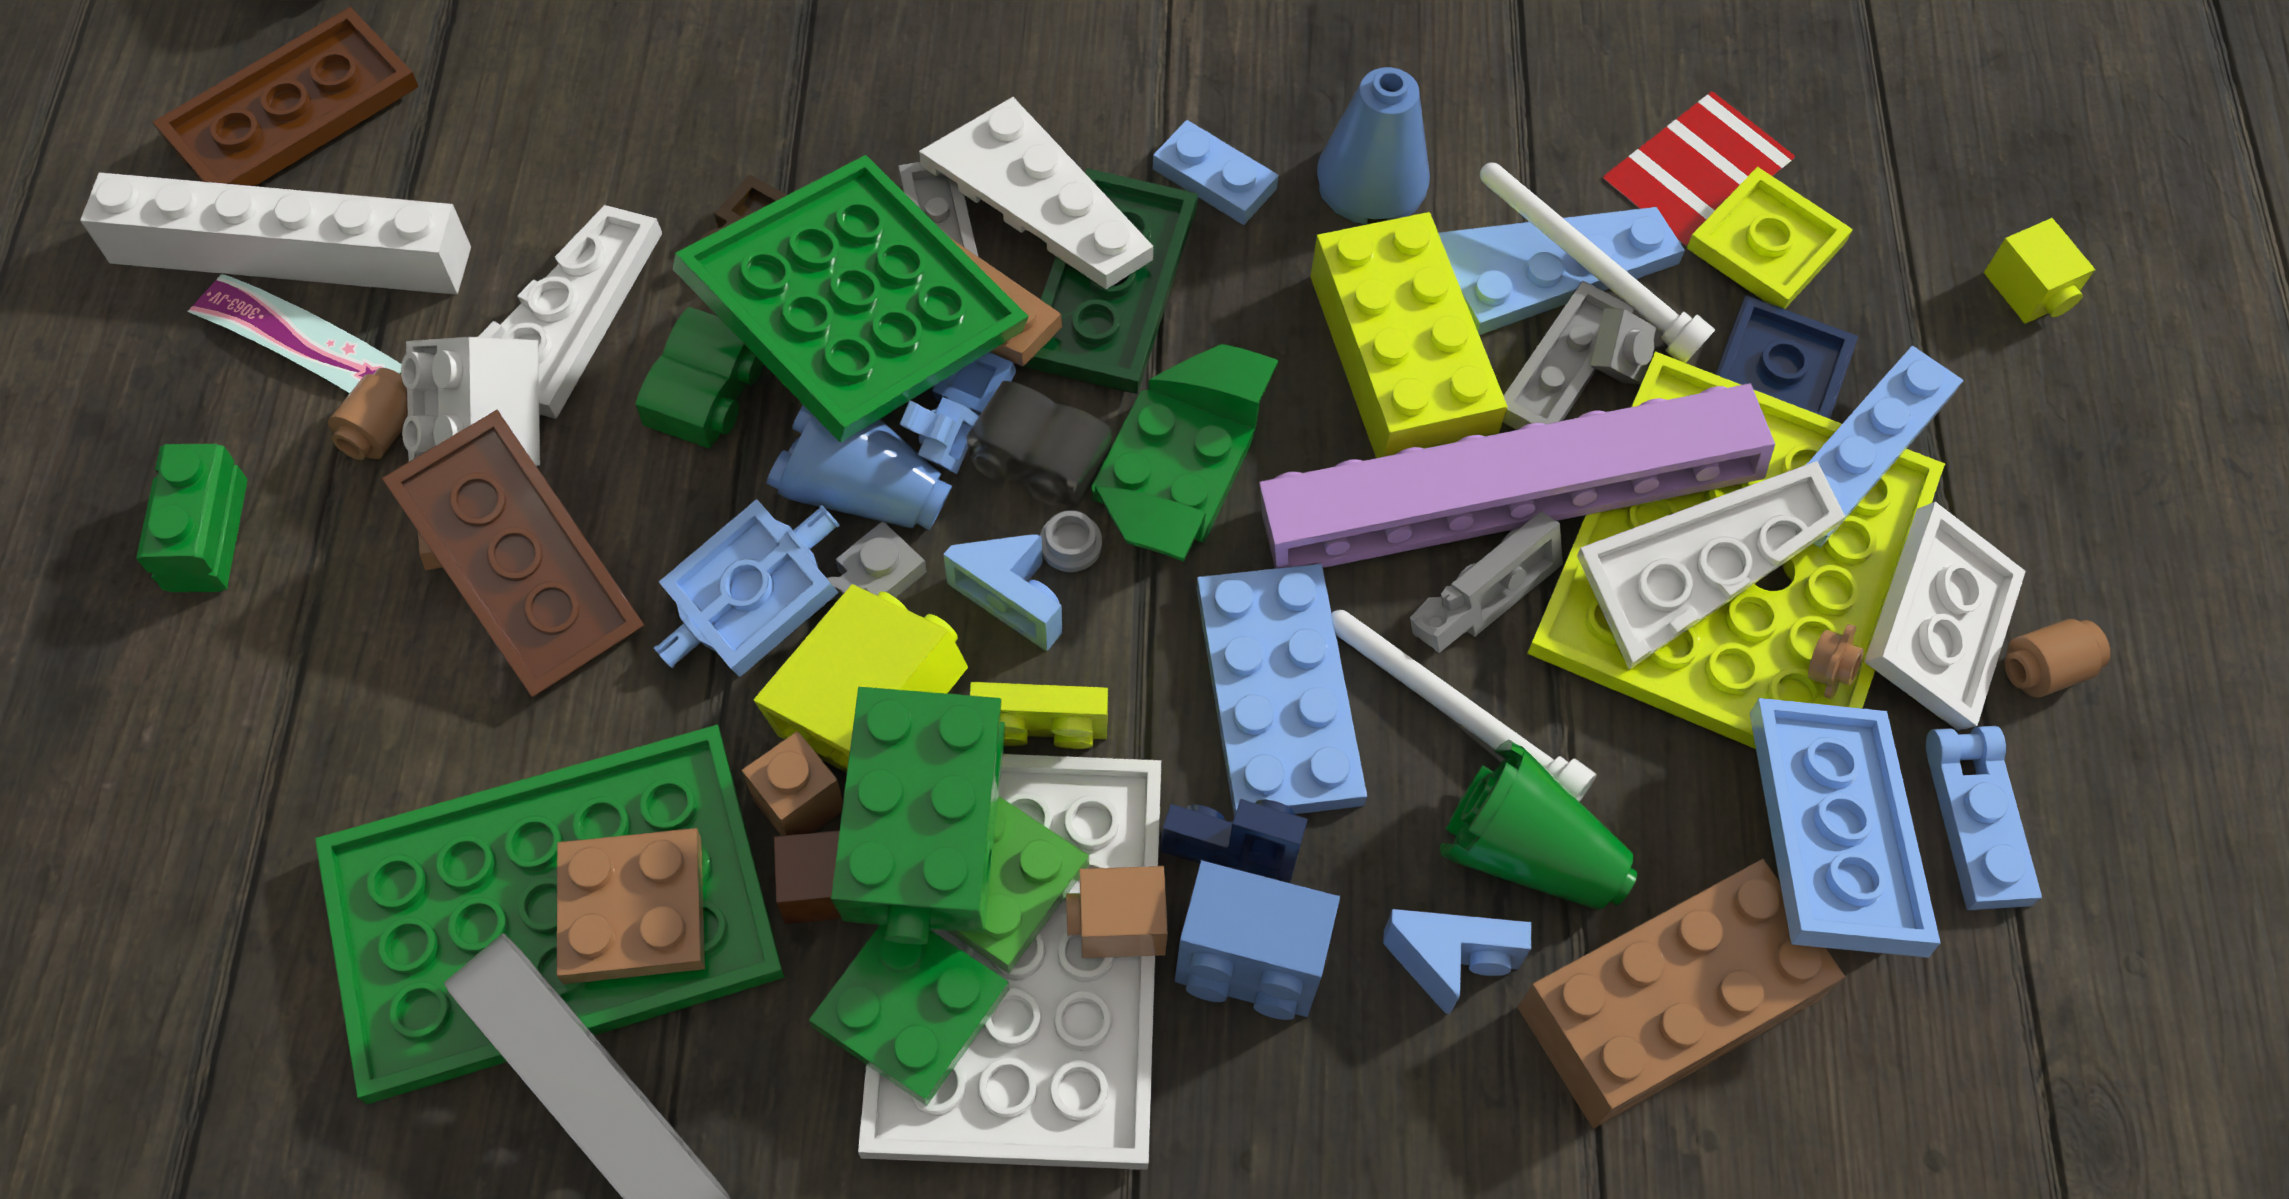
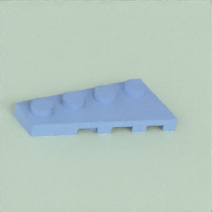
[1438,207,1685,335]

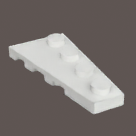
[919,97,1153,289]
[478,205,662,419]

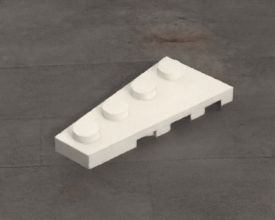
[1577,461,1845,670]

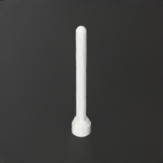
[1480,162,1715,363]
[1331,610,1597,802]

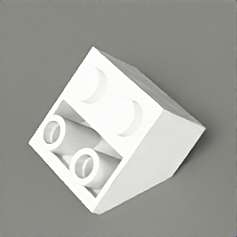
[401,337,540,466]

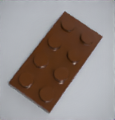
[153,7,419,186]
[382,409,644,698]

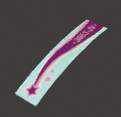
[187,274,402,393]

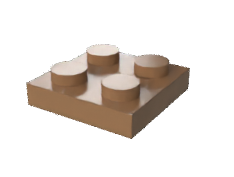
[557,828,705,984]

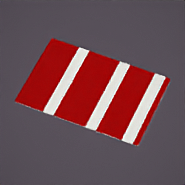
[1603,92,1795,246]

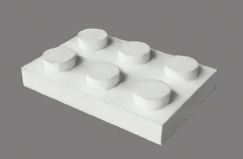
[1864,502,2025,731]

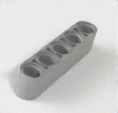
[444,933,731,1199]

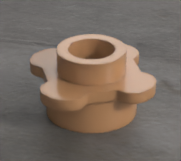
[1808,624,1864,699]

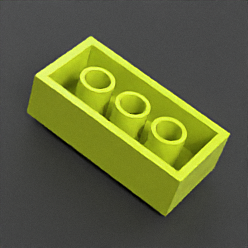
[1310,212,1508,458]

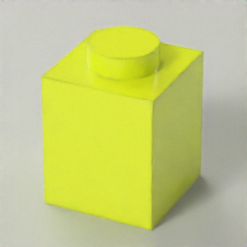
[1983,218,2096,324]

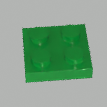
[809,925,1010,1106]

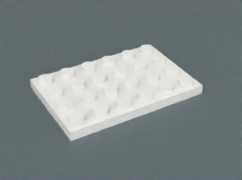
[858,754,1161,1170]

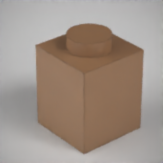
[742,731,843,836]
[1066,866,1168,958]

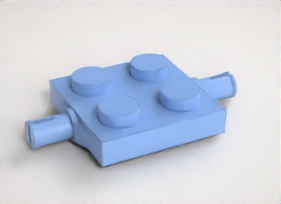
[654,499,840,677]

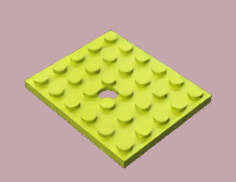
[1527,352,1945,749]

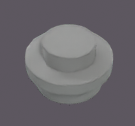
[1040,511,1102,572]

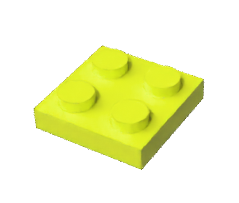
[1687,167,1853,309]
[970,682,1108,749]

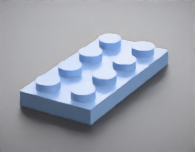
[1196,564,1367,817]
[1750,698,1941,958]

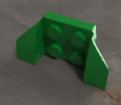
[1091,344,1278,562]

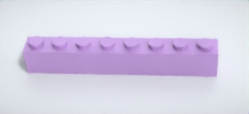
[1259,383,1775,569]

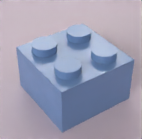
[1175,860,1340,1020]

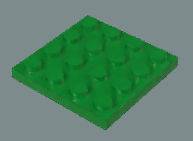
[673,155,1029,443]

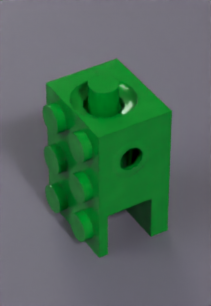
[831,686,1005,945]

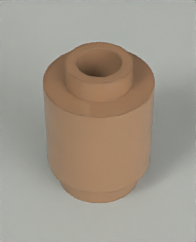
[328,367,408,460]
[2005,619,2110,698]

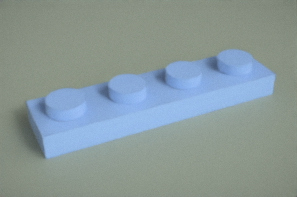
[1806,346,1963,548]

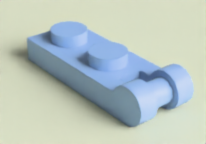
[1926,726,2042,910]

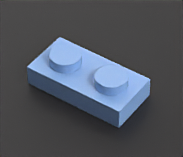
[1153,120,1279,225]

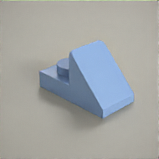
[944,535,1062,652]
[1383,909,1531,1014]

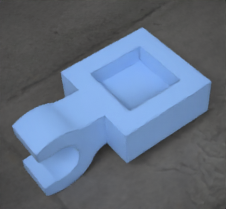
[899,397,981,474]

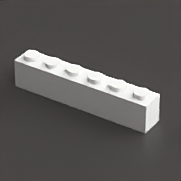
[80,172,471,295]

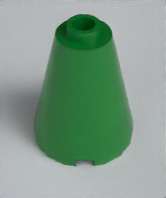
[1439,739,1637,910]

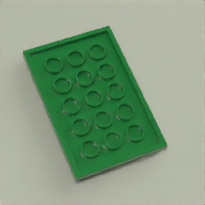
[315,725,785,1105]

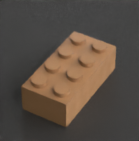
[1517,859,1846,1129]

